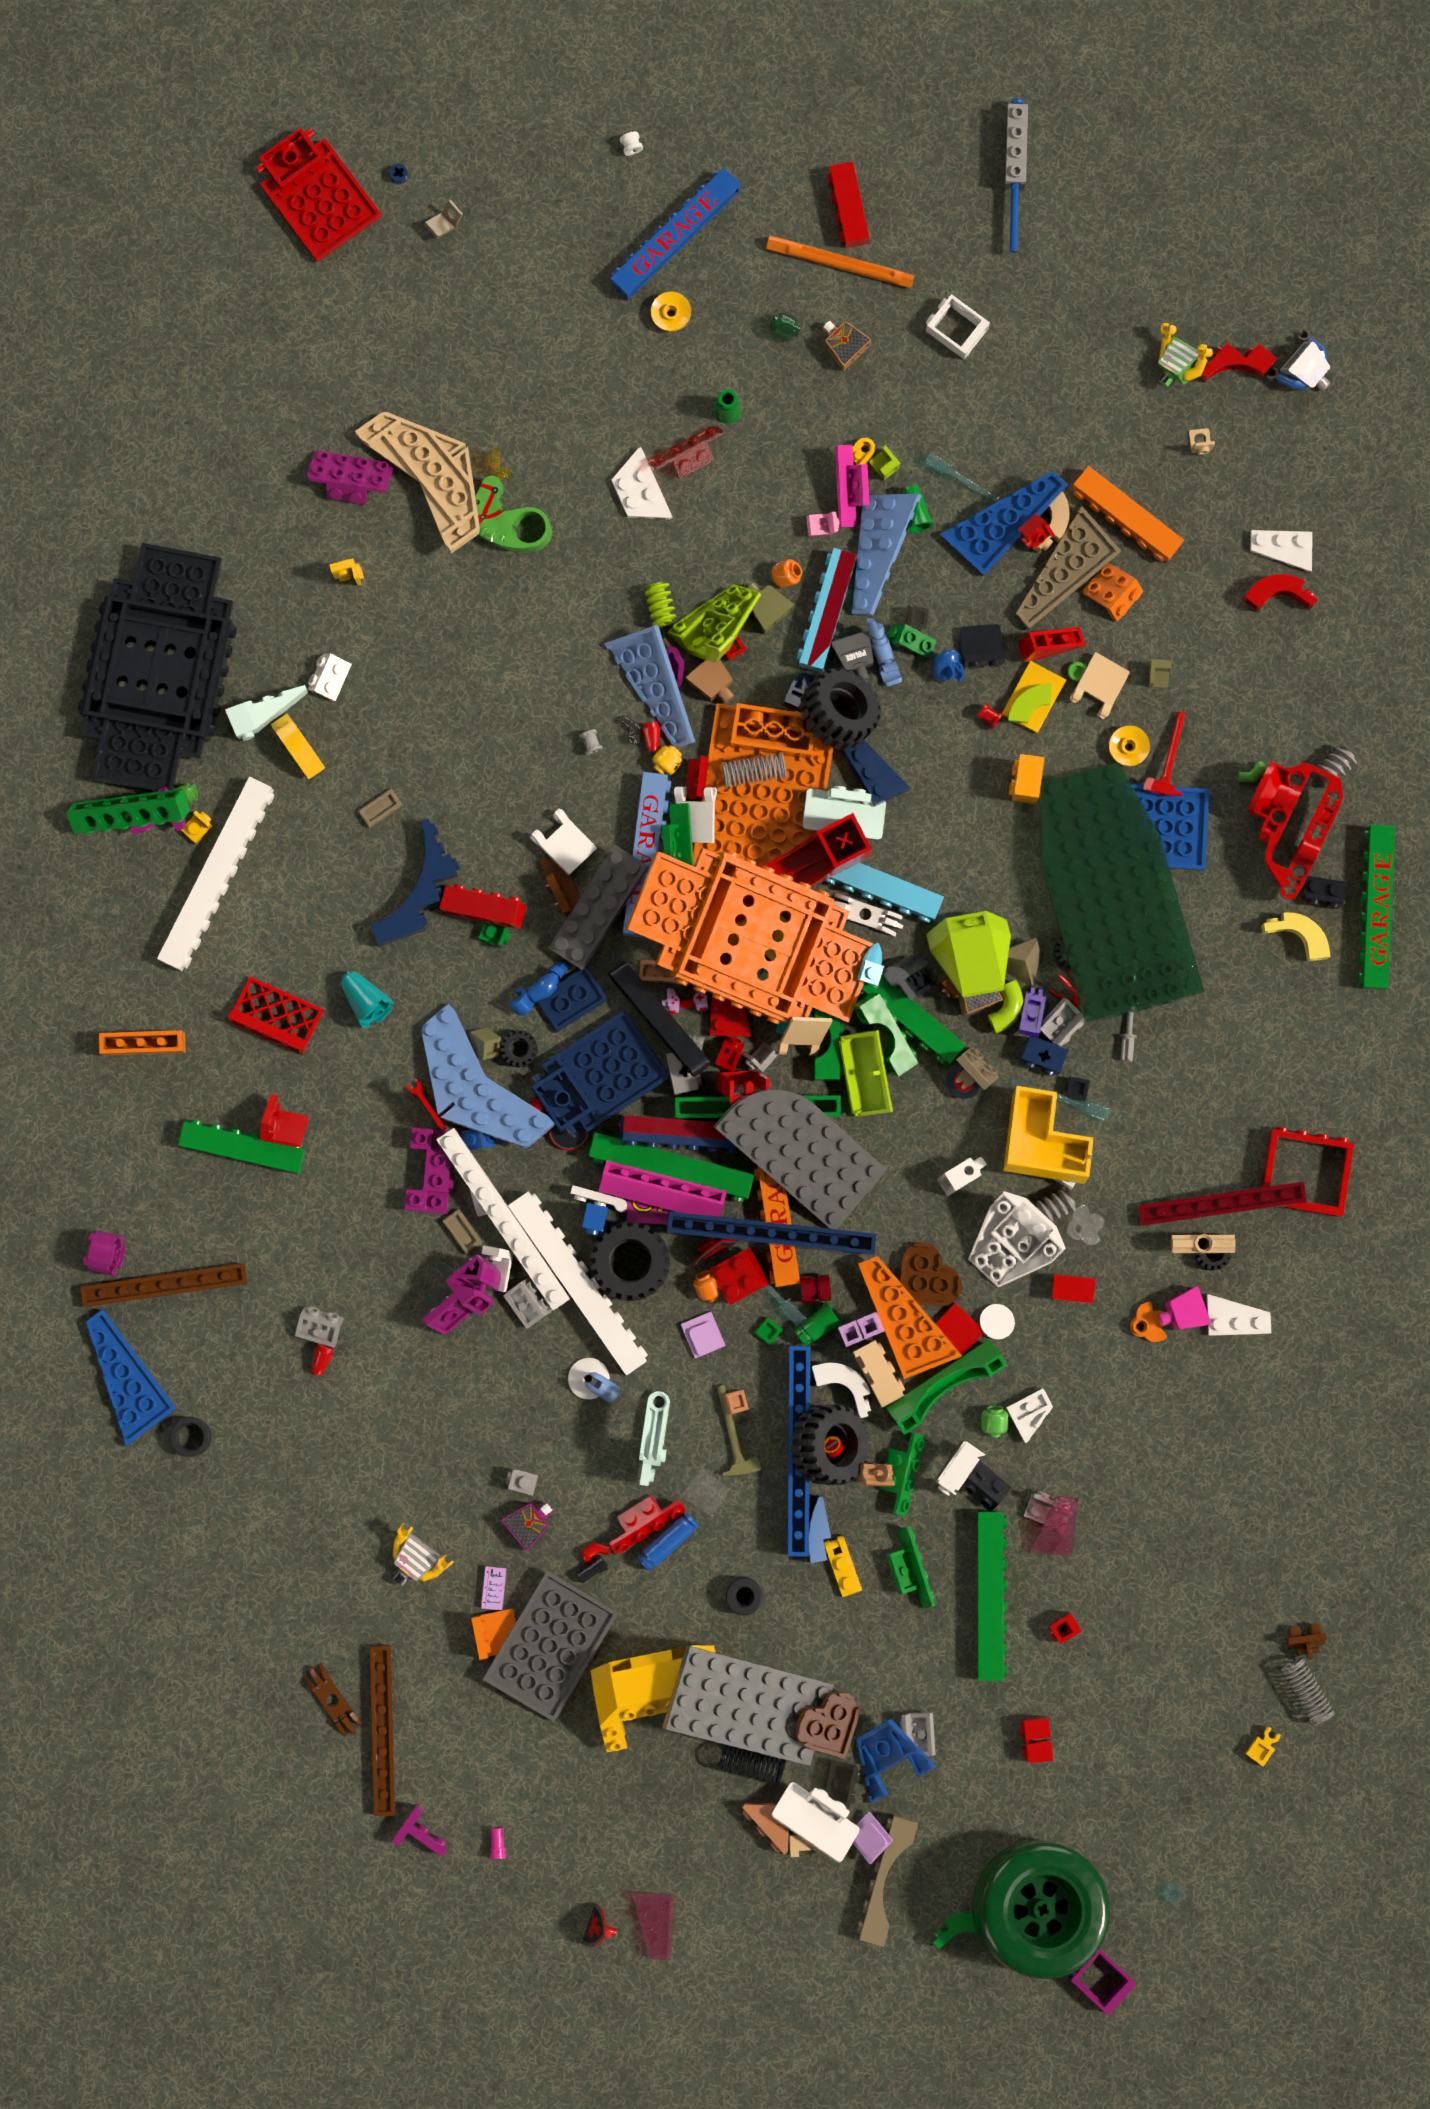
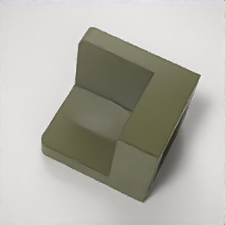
[1148,659,1172,688]
[469,1027,501,1060]

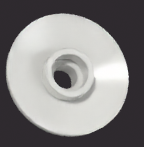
[568,1358,610,1399]

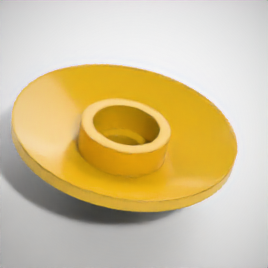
[651,292,691,331]
[1109,726,1150,766]

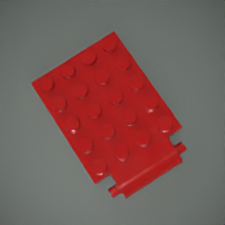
[255,127,382,262]

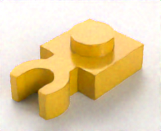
[1245,1726,1281,1766]

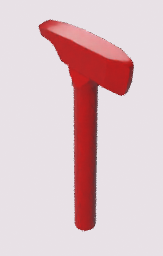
[1143,711,1186,797]

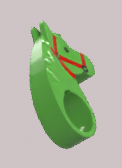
[475,476,552,553]

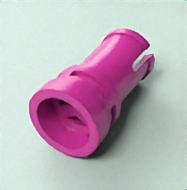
[489,1828,506,1859]

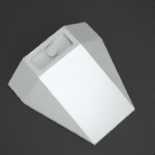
[968,1191,1066,1288]

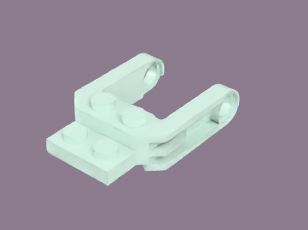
[639,1391,670,1486]

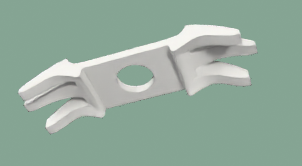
[833,893,903,937]

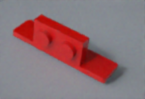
[609,1495,686,1555]

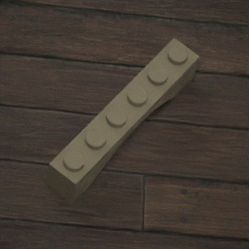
[856,1814,918,1947]

